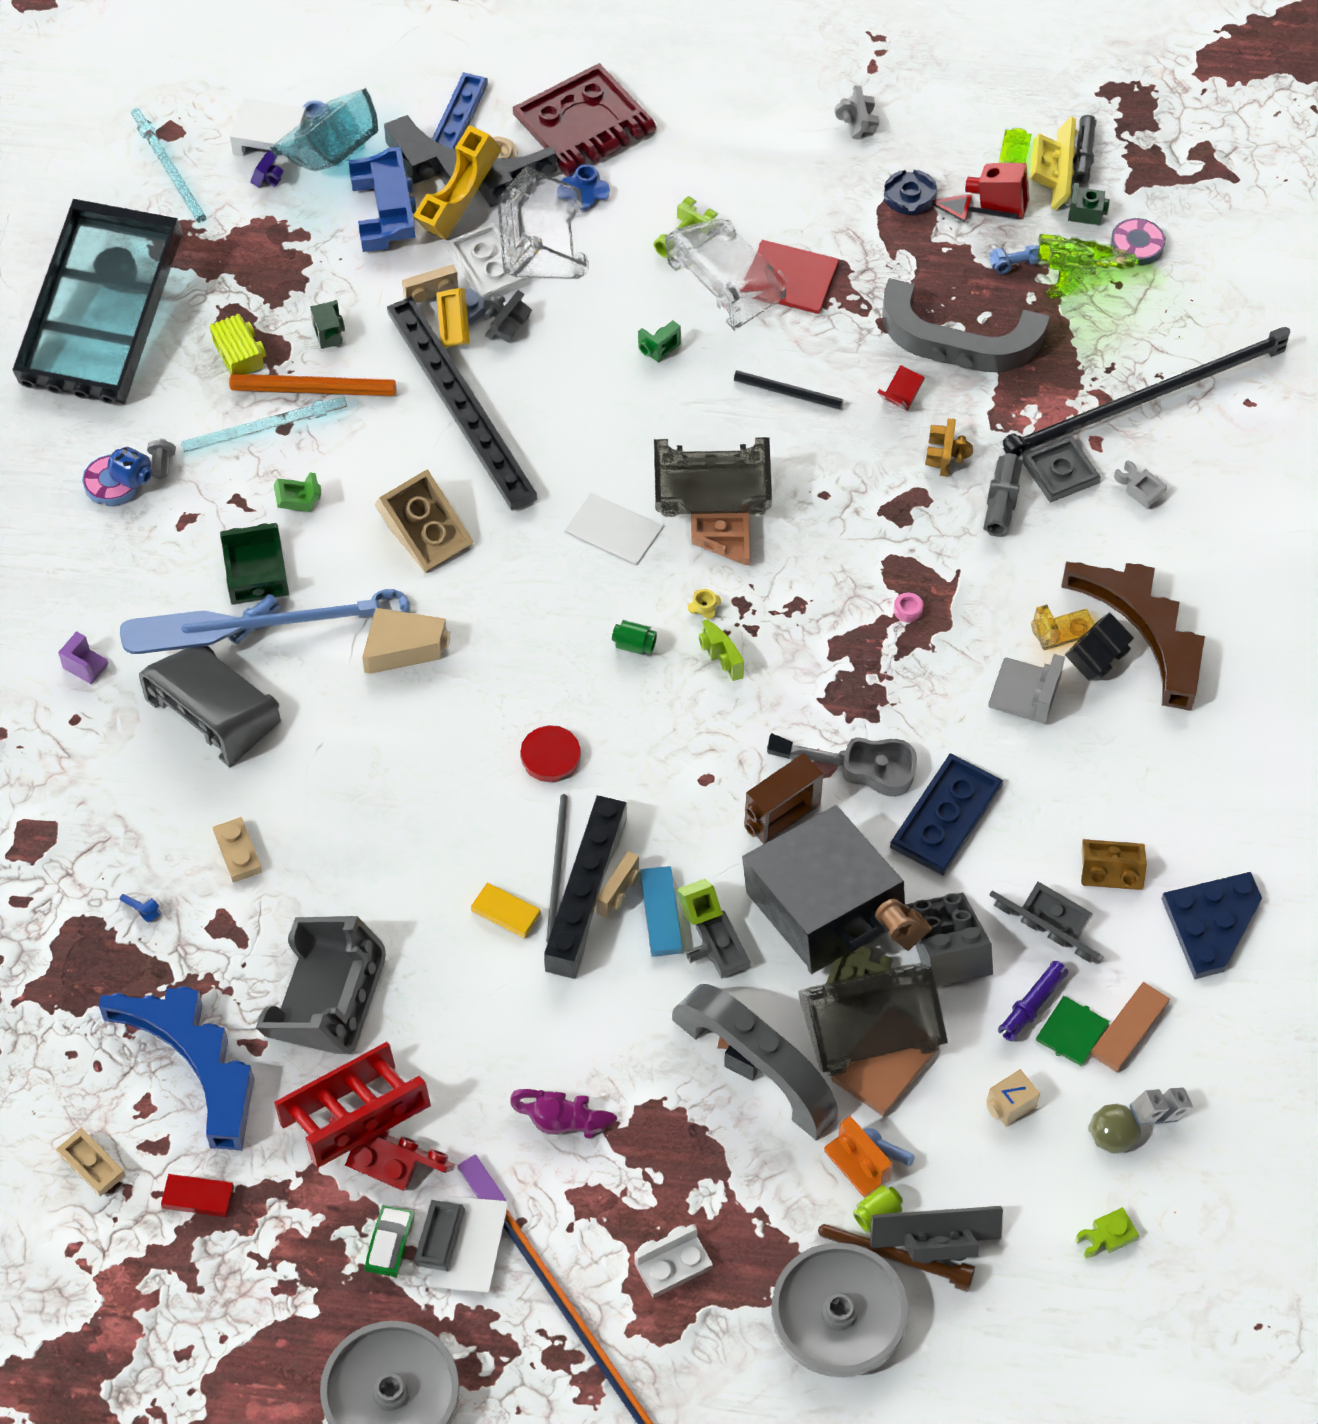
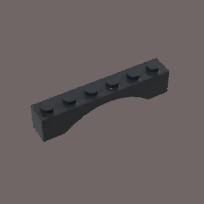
[544,795,627,979]

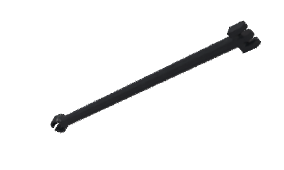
[1003,327,1290,458]

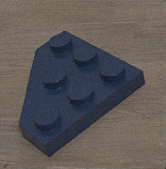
[1161,871,1262,979]

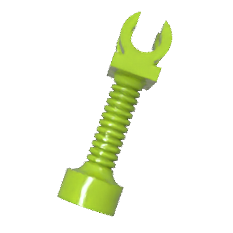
[653,196,719,258]

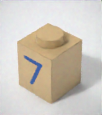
[986,1069,1040,1127]

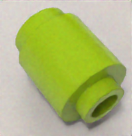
[853,1185,903,1233]

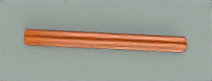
[229,374,397,396]

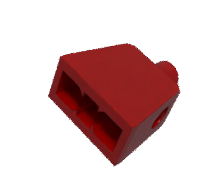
[965,163,1030,219]

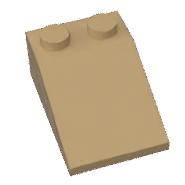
[374,469,474,572]

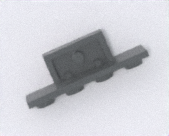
[989,881,1104,963]
[870,1206,1003,1263]

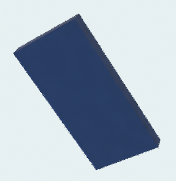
[889,753,1004,876]

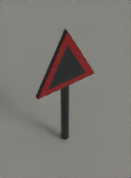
[934,193,1019,222]

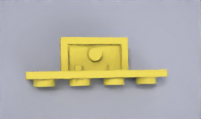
[1030,116,1077,210]

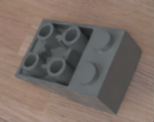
[905,892,993,988]

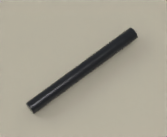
[733,370,844,410]

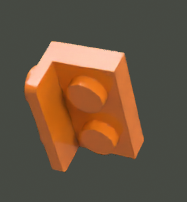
[824,1116,893,1197]

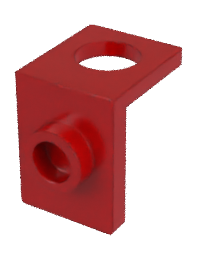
[877,365,925,411]

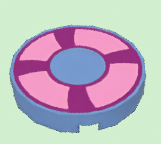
[82,455,137,506]

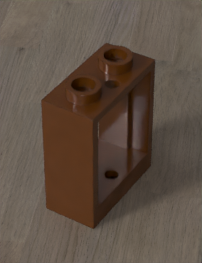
[744,753,824,844]

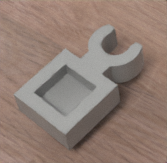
[1114,460,1168,508]

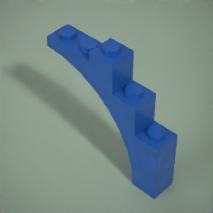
[99,986,254,1150]

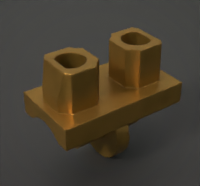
[925,418,973,477]

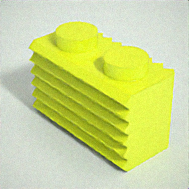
[209,314,266,375]

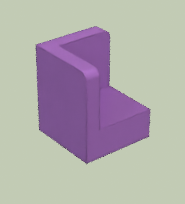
[58,631,108,684]

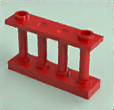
[274,1042,431,1168]

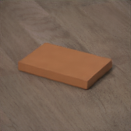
[831,1007,941,1117]

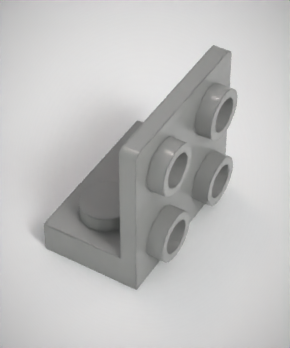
[988,654,1065,724]

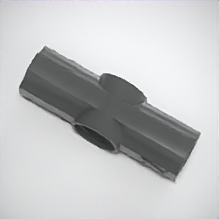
[983,453,1023,537]

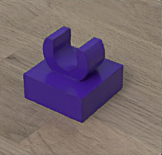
[250,150,284,188]

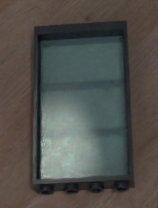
[12,199,183,404]

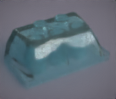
[270,88,379,172]

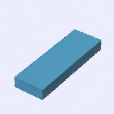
[640,866,682,957]

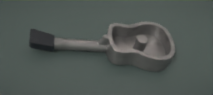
[767,733,917,796]

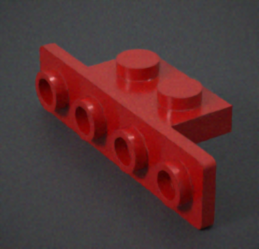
[328,1112,455,1191]

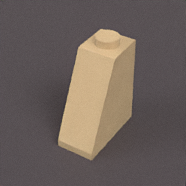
[362,608,451,674]

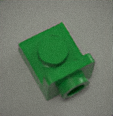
[638,320,681,362]

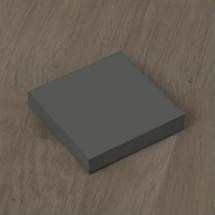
[1022,436,1101,503]

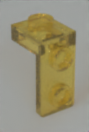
[1031,604,1095,650]

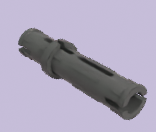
[1073,115,1097,184]

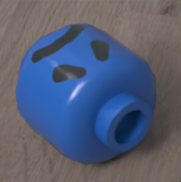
[107,446,152,489]

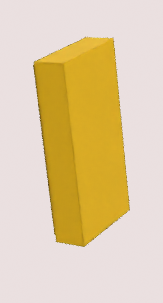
[436,288,470,348]
[471,882,541,938]

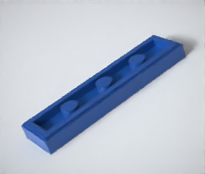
[432,72,488,151]

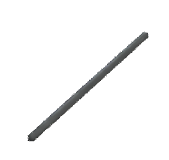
[546,793,568,943]

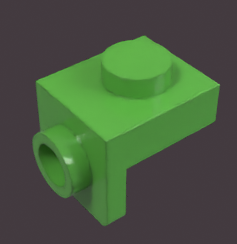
[273,472,321,512]

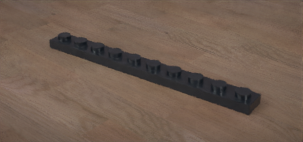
[387,296,537,511]

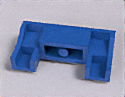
[348,146,416,252]

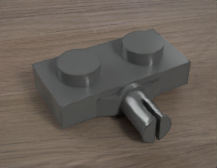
[685,910,750,979]

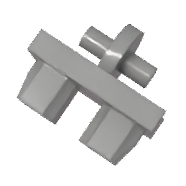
[834,85,880,139]

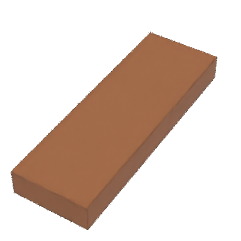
[1090,981,1170,1072]

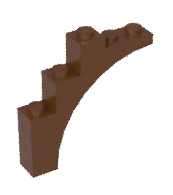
[1061,561,1205,711]

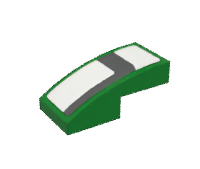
[364,1205,415,1278]

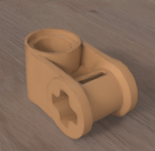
[875,899,932,951]

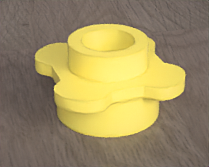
[688,589,721,619]

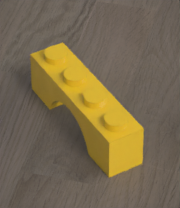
[413,125,502,240]

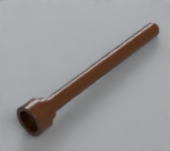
[818,1224,975,1292]

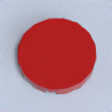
[520,725,581,782]

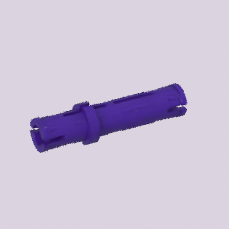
[998,961,1069,1041]

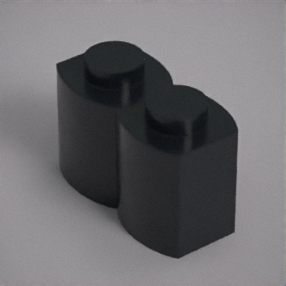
[1064,612,1134,681]

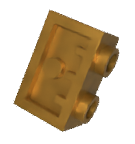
[1081,839,1147,890]

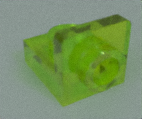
[999,128,1032,163]

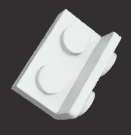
[635,1224,713,1299]

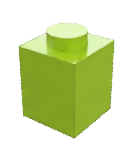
[676,879,723,925]

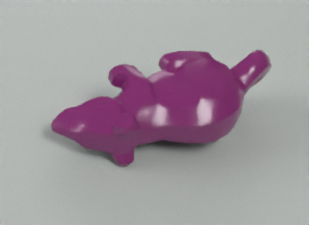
[510,1089,617,1139]

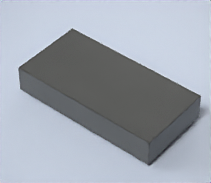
[414,1200,465,1271]

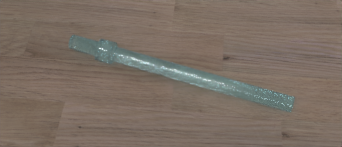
[131,108,206,223]
[181,396,348,452]

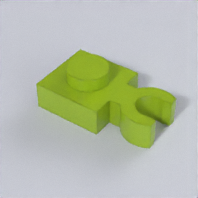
[1075,1207,1139,1258]

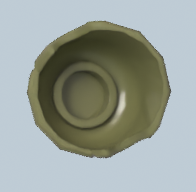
[1088,1103,1141,1154]

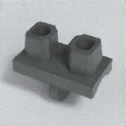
[483,289,532,342]

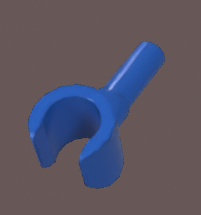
[119,894,162,922]

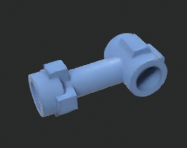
[989,245,1043,274]

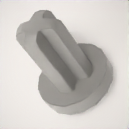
[147,438,176,479]

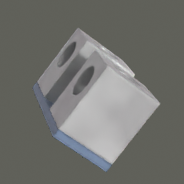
[1129,1087,1193,1125]

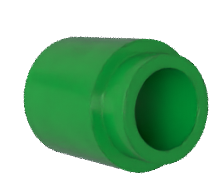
[612,620,657,655]

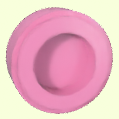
[893,593,924,623]

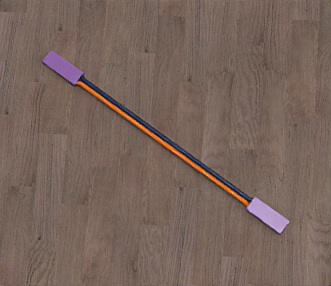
[457,1154,654,1424]

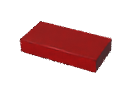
[161,1174,234,1218]

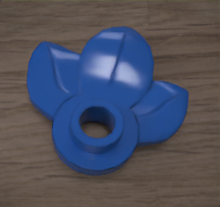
[556,164,610,211]

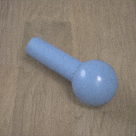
[863,1128,915,1166]

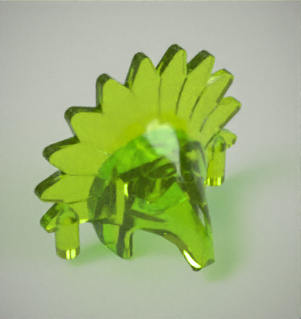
[1037,234,1139,298]

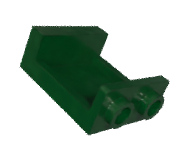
[220,523,289,605]

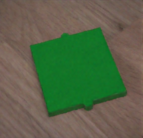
[1036,995,1110,1067]

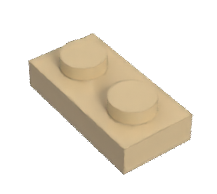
[402,264,459,303]
[212,817,262,883]
[596,851,641,918]
[56,1127,126,1197]

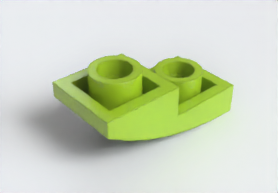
[698,620,744,681]

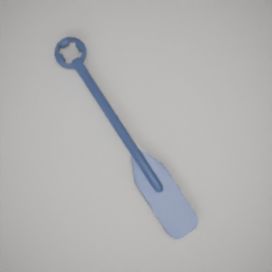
[120,589,410,654]

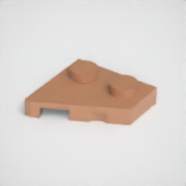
[691,513,750,565]

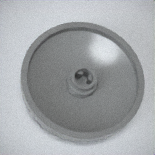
[771,1243,908,1377]
[320,1321,460,1424]

